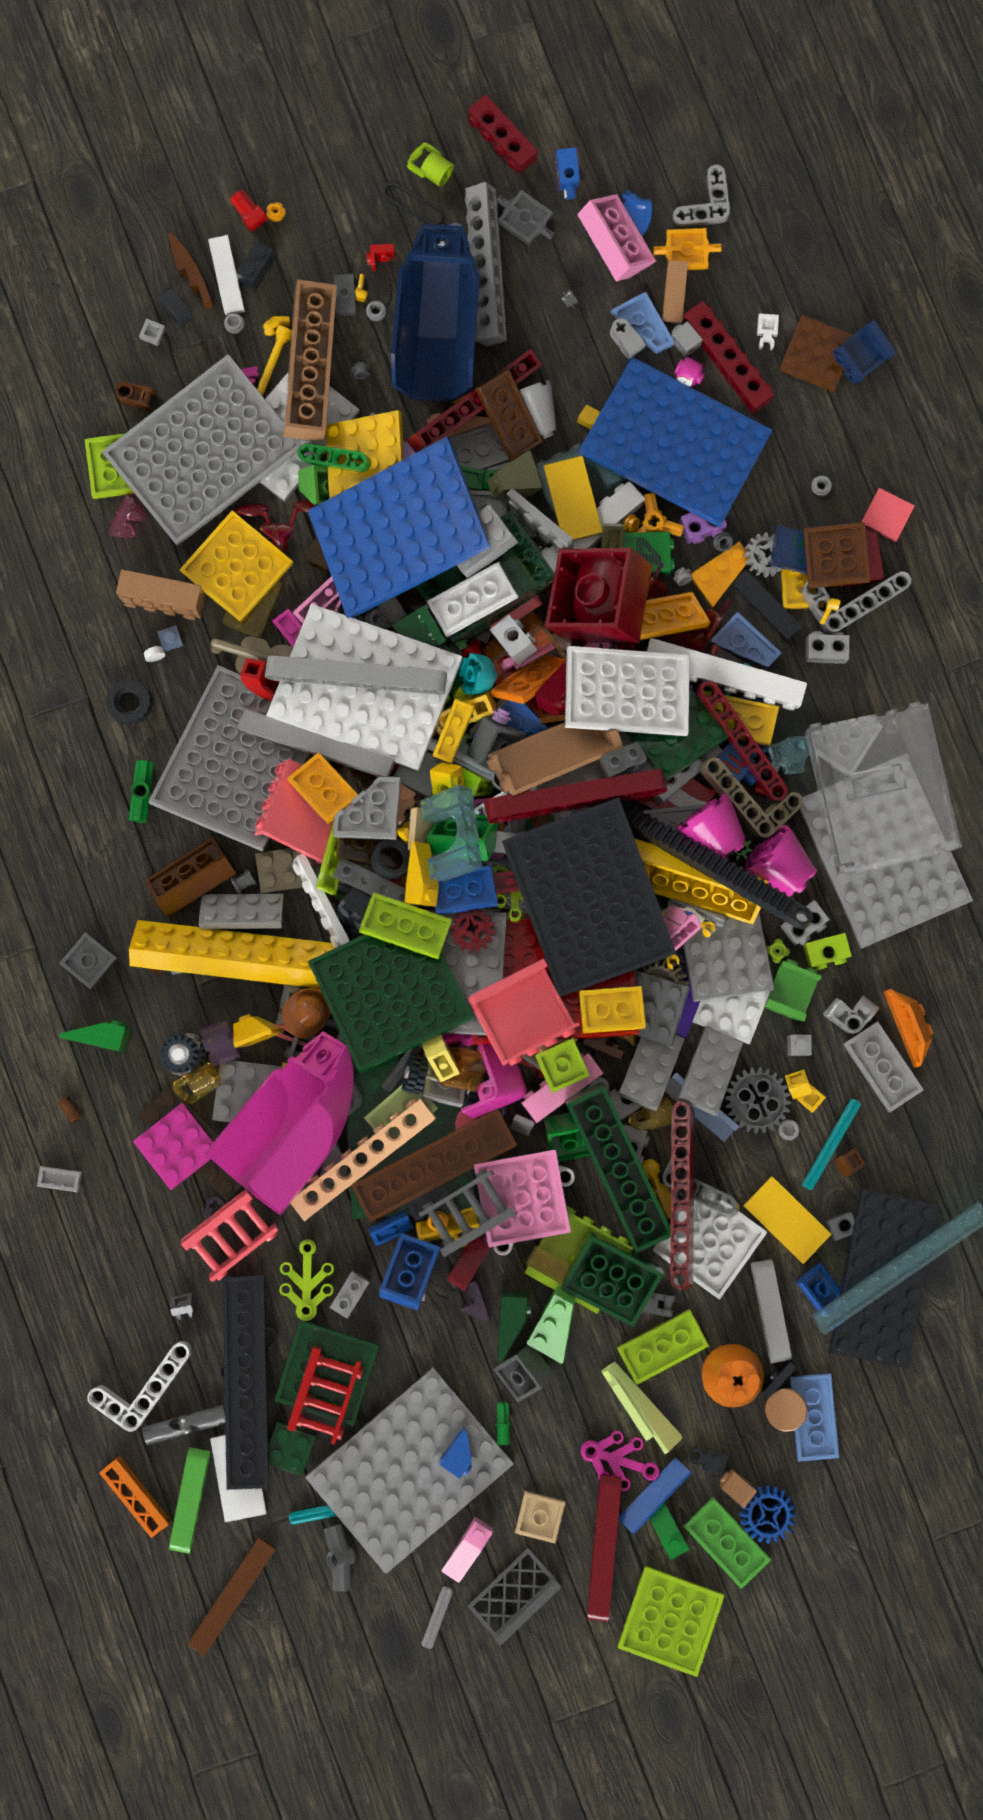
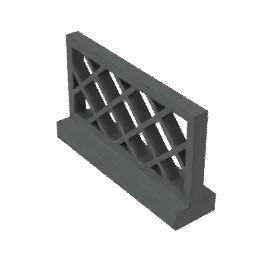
[467,1547,563,1646]

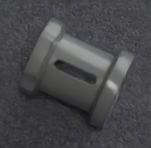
[230,868,257,894]

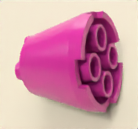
[675,792,746,859]
[744,825,817,896]

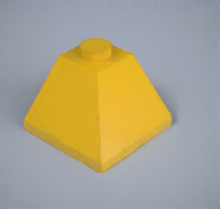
[233,1014,284,1048]

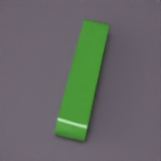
[169,1447,211,1554]

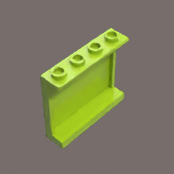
[524,1205,633,1314]

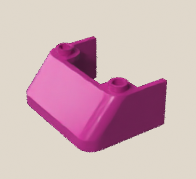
[442,1033,526,1119]

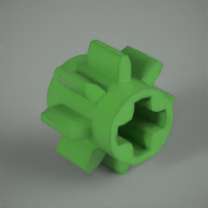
[728,841,753,861]

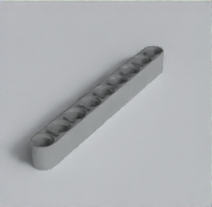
[265,656,447,695]

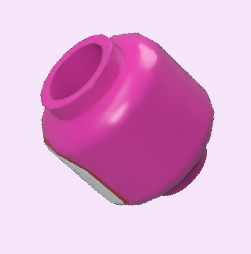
[674,357,705,388]

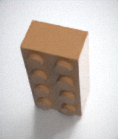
[116,569,206,620]

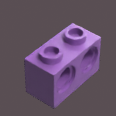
[679,513,727,544]

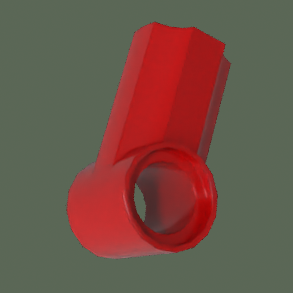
[230,190,268,232]

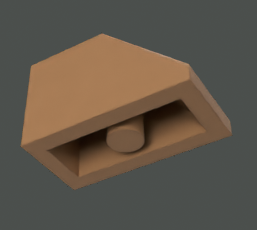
[719,1469,757,1508]

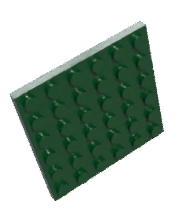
[308,908,474,1073]

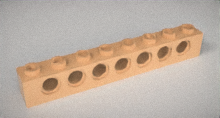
[291,1098,437,1221]

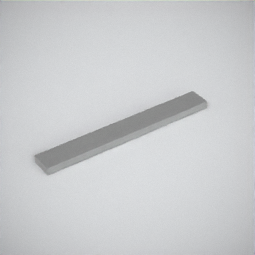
[237,709,395,777]

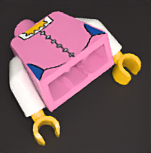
[662,906,715,969]

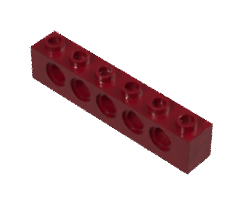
[682,301,774,415]

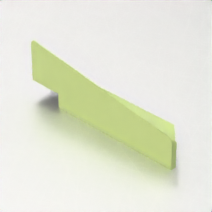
[601,1362,682,1454]

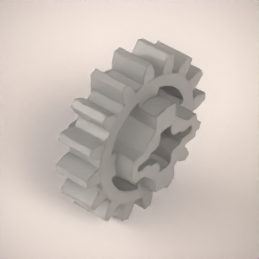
[743,533,782,577]

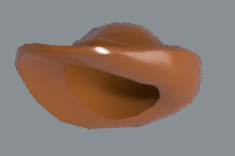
[282,988,331,1039]

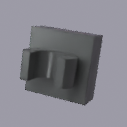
[171,1293,193,1320]

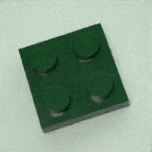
[268,1421,317,1476]

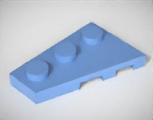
[611,292,674,354]
[710,612,781,669]

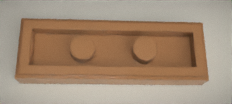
[662,260,688,324]

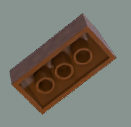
[145,837,236,917]

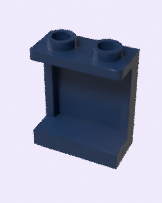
[831,320,897,384]

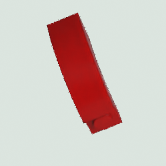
[240,658,280,702]

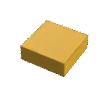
[796,1084,826,1113]

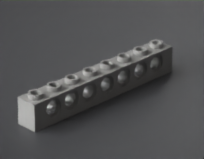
[465,182,507,347]

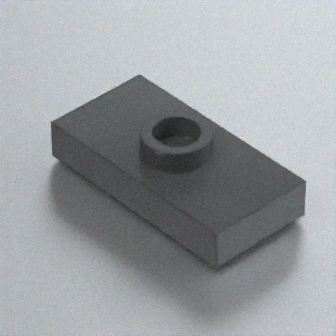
[334,274,356,316]

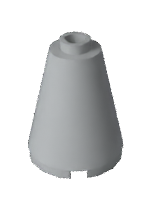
[519,380,557,439]

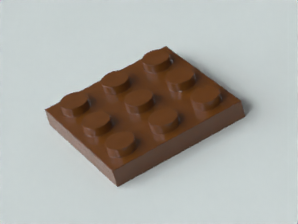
[779,315,852,392]
[804,522,870,588]

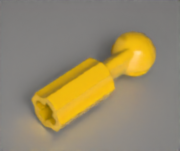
[642,1159,671,1219]

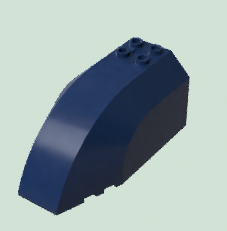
[391,224,479,402]

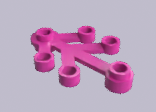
[581,1430,659,1491]

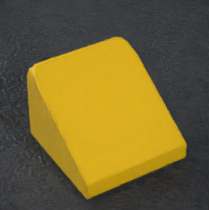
[577,405,600,430]
[785,1070,812,1099]

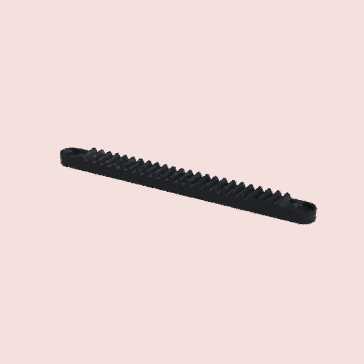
[621,801,813,929]

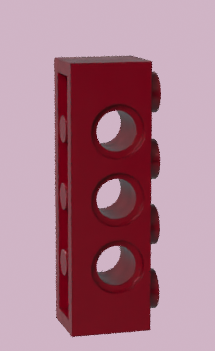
[468,94,538,174]

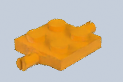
[653,228,721,270]

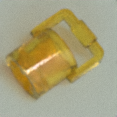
[172,1062,222,1104]
[628,1098,673,1131]

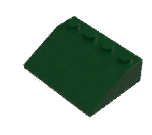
[560,1228,664,1327]
[497,1290,531,1362]

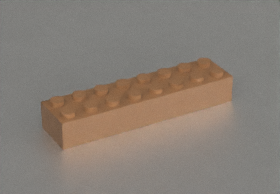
[283,279,337,442]

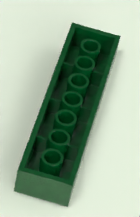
[564,1082,671,1253]

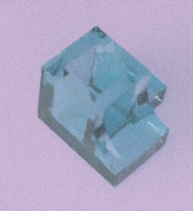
[768,736,811,775]

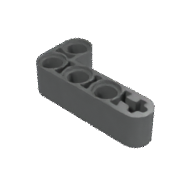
[663,1150,740,1217]

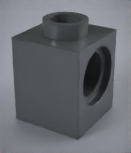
[825,1212,855,1241]

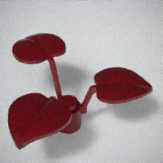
[234,500,317,552]

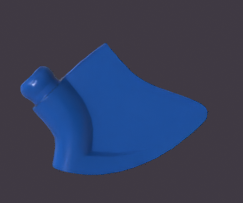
[622,190,653,237]

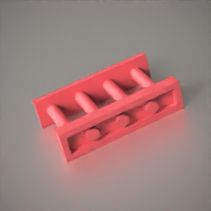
[181,1189,278,1282]

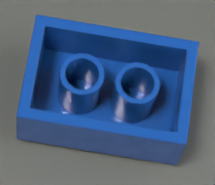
[379,1233,440,1311]

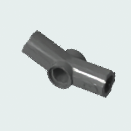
[324,1524,355,1592]

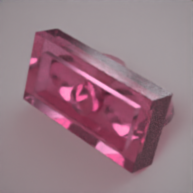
[107,496,147,538]

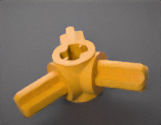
[635,493,684,536]

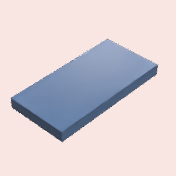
[789,1373,839,1461]

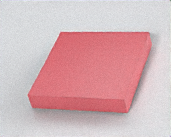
[862,488,914,542]

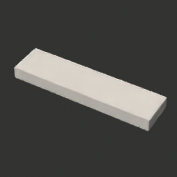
[208,235,245,316]

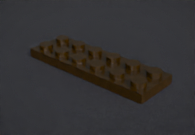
[140,1086,242,1201]

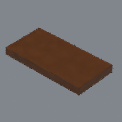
[475,369,543,461]

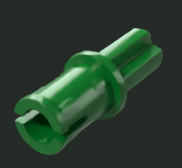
[495,1402,512,1445]

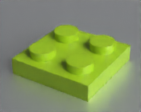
[535,1038,590,1093]

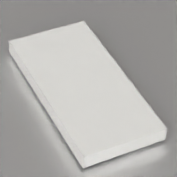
[427,562,518,637]
[210,1435,267,1522]

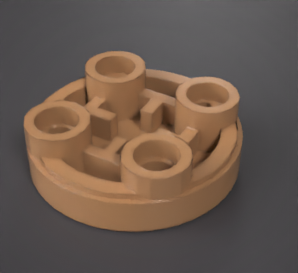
[765,1388,809,1431]

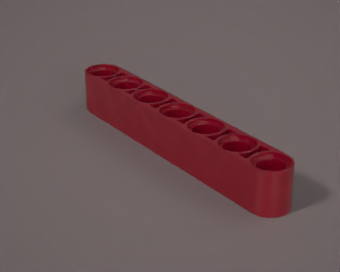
[697,681,788,801]
[587,1474,622,1622]

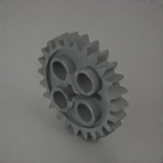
[724,1067,791,1134]

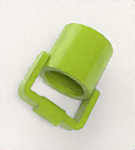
[407,142,454,187]

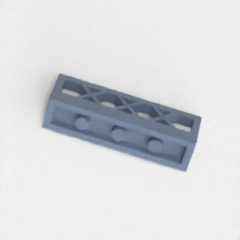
[664,1073,739,1142]

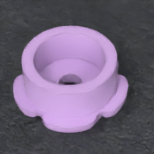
[492,708,511,725]

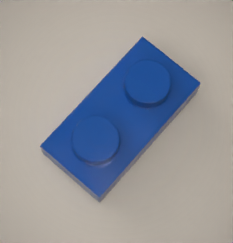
[368,1211,414,1246]

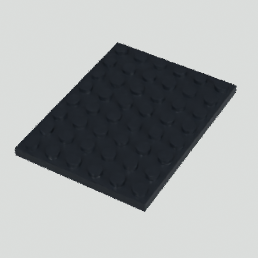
[502,798,677,997]

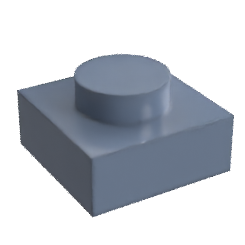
[157,626,183,652]

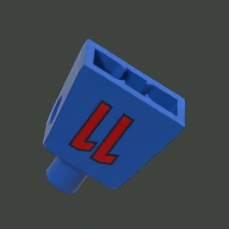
[709,742,755,786]

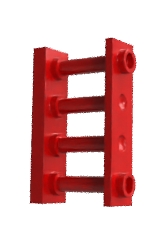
[287,1346,364,1445]

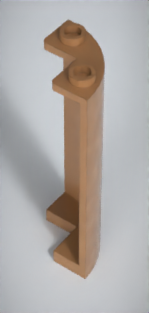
[487,722,623,796]

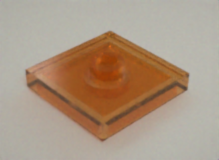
[438,1047,486,1092]

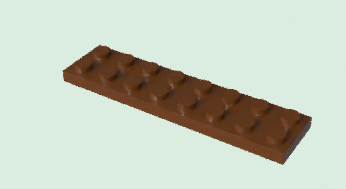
[351,1109,517,1222]

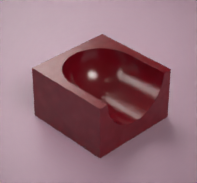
[545,548,653,643]

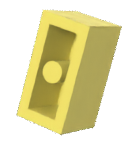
[422,1035,460,1082]

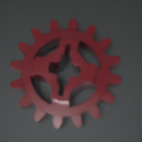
[450,909,496,953]

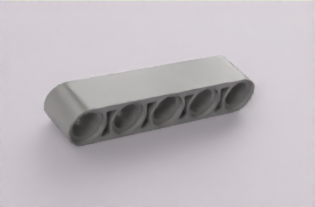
[751,1259,792,1364]

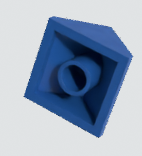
[795,1263,840,1317]

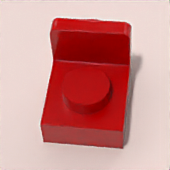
[367,244,395,271]

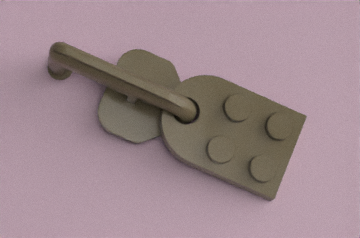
[211,636,293,674]

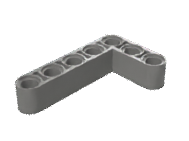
[801,572,911,635]

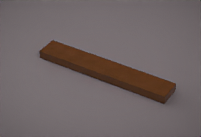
[187,1537,276,1656]

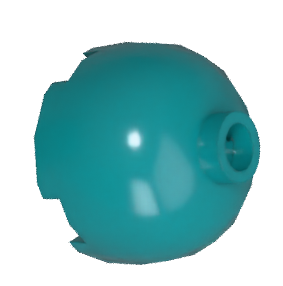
[459,653,497,695]

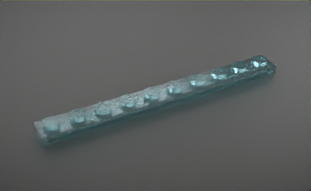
[812,1203,983,1335]

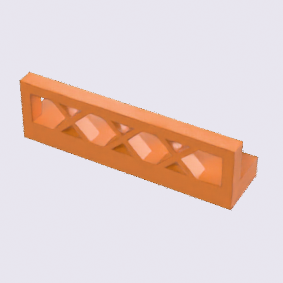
[99,1456,172,1538]

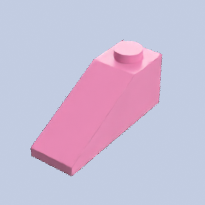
[441,1517,493,1583]

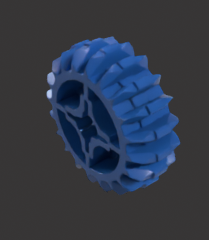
[739,1485,796,1544]

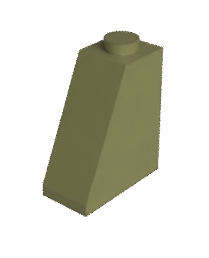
[487,451,542,499]

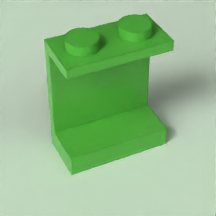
[764,959,822,1022]

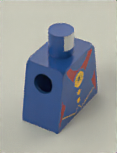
[554,147,580,200]

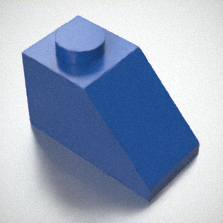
[439,1426,472,1479]

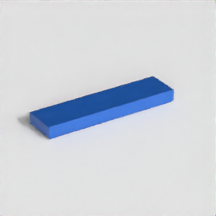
[618,1458,692,1535]

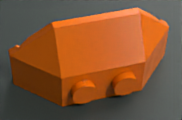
[883,989,933,1068]

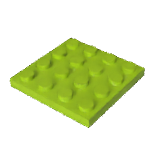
[617,1565,724,1677]

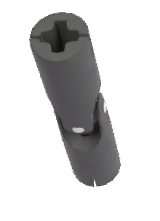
[142,1404,225,1445]

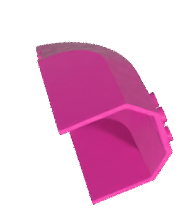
[205,1032,354,1216]

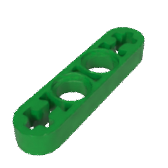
[297,443,371,472]

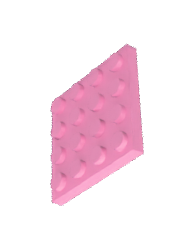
[474,1150,571,1247]

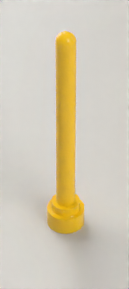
[257,325,292,397]

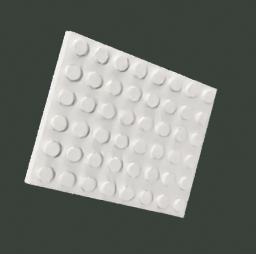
[266,604,463,771]

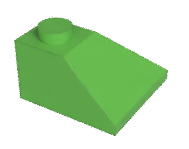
[298,465,329,505]

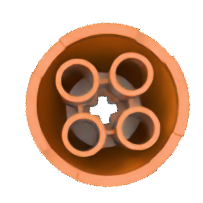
[702,1344,764,1407]

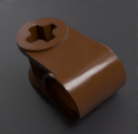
[115,381,156,411]

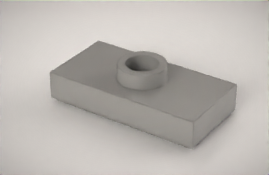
[37,1166,82,1192]

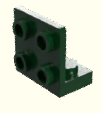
[393,604,449,647]

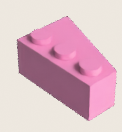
[293,576,343,625]

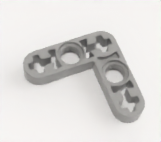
[672,165,730,227]

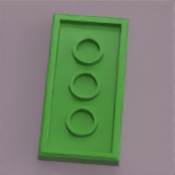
[683,1497,771,1589]

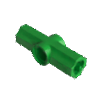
[129,760,154,823]

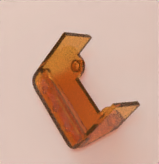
[481,614,567,701]

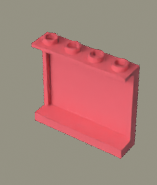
[254,758,333,866]
[468,959,579,1066]

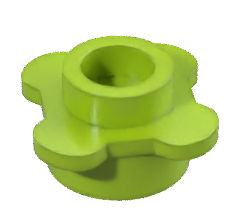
[766,939,790,963]

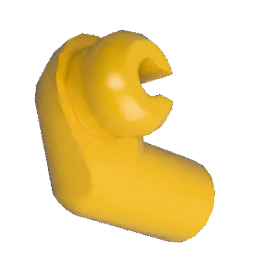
[263,316,290,336]

